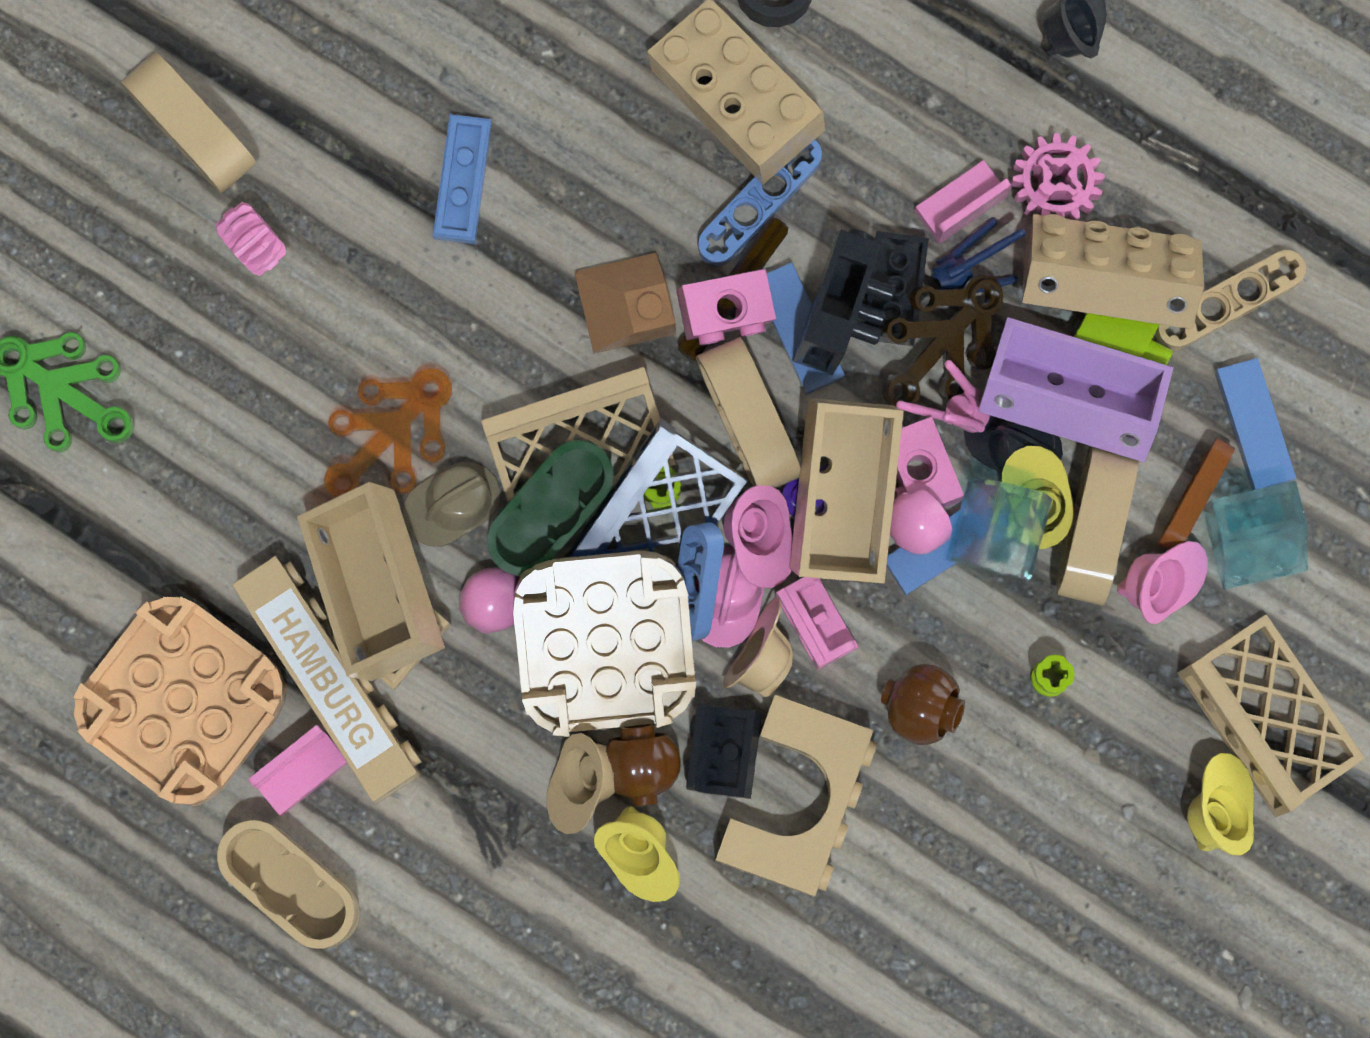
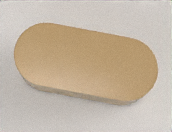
[120,52,257,194]
[696,337,801,488]
[1055,446,1139,606]
[217,820,360,949]

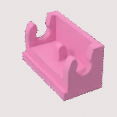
[775,577,859,671]

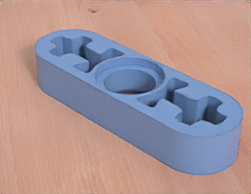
[677,522,724,641]

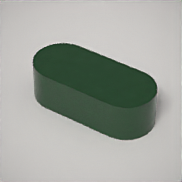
[487,439,613,576]

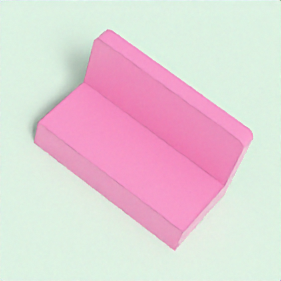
[914,160,1012,244]
[248,725,348,816]

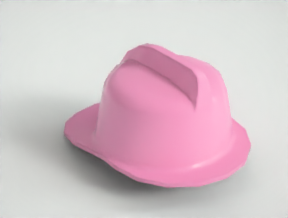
[723,485,793,588]
[1117,541,1208,624]
[695,546,764,648]

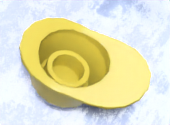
[1002,446,1075,549]
[1187,753,1254,856]
[594,806,680,902]

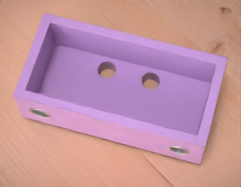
[978,317,1174,463]

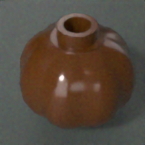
[881,664,965,745]
[606,724,681,806]

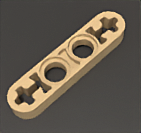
[1155,250,1306,351]

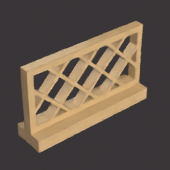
[481,367,676,501]
[1177,614,1365,818]

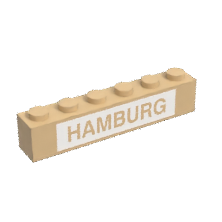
[232,556,422,804]

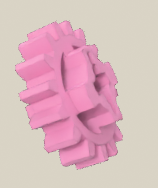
[1011,133,1105,221]

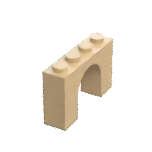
[715,695,877,897]

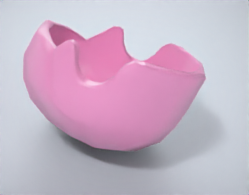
[890,490,952,555]
[459,567,520,634]

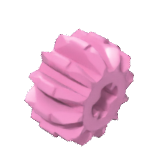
[216,202,286,276]

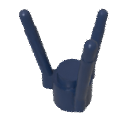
[930,218,1026,294]

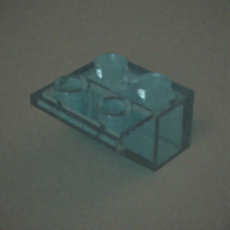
[946,477,1053,582]
[1203,481,1308,590]

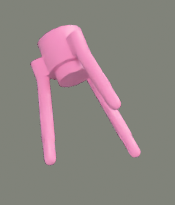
[896,360,990,433]

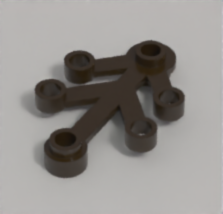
[882,275,1003,407]

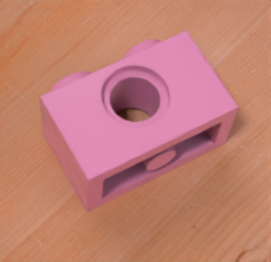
[676,269,776,345]
[894,417,964,508]

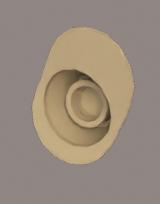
[723,597,793,697]
[547,733,615,834]

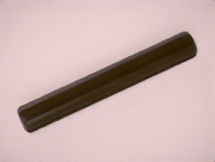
[678,217,789,361]

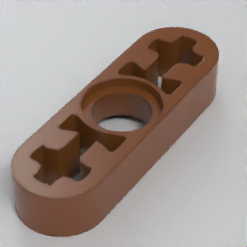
[1157,437,1235,550]

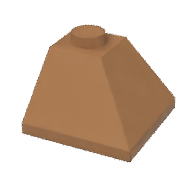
[574,253,676,354]

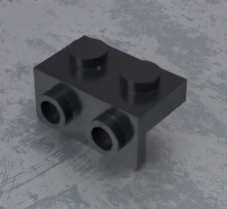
[684,703,762,799]

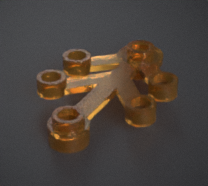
[324,368,452,498]

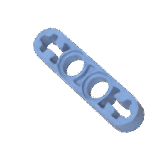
[698,140,822,267]

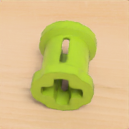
[643,466,681,509]
[1030,654,1075,697]

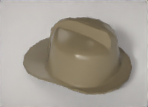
[403,462,500,547]

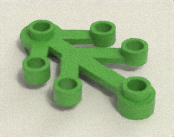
[0,332,134,453]

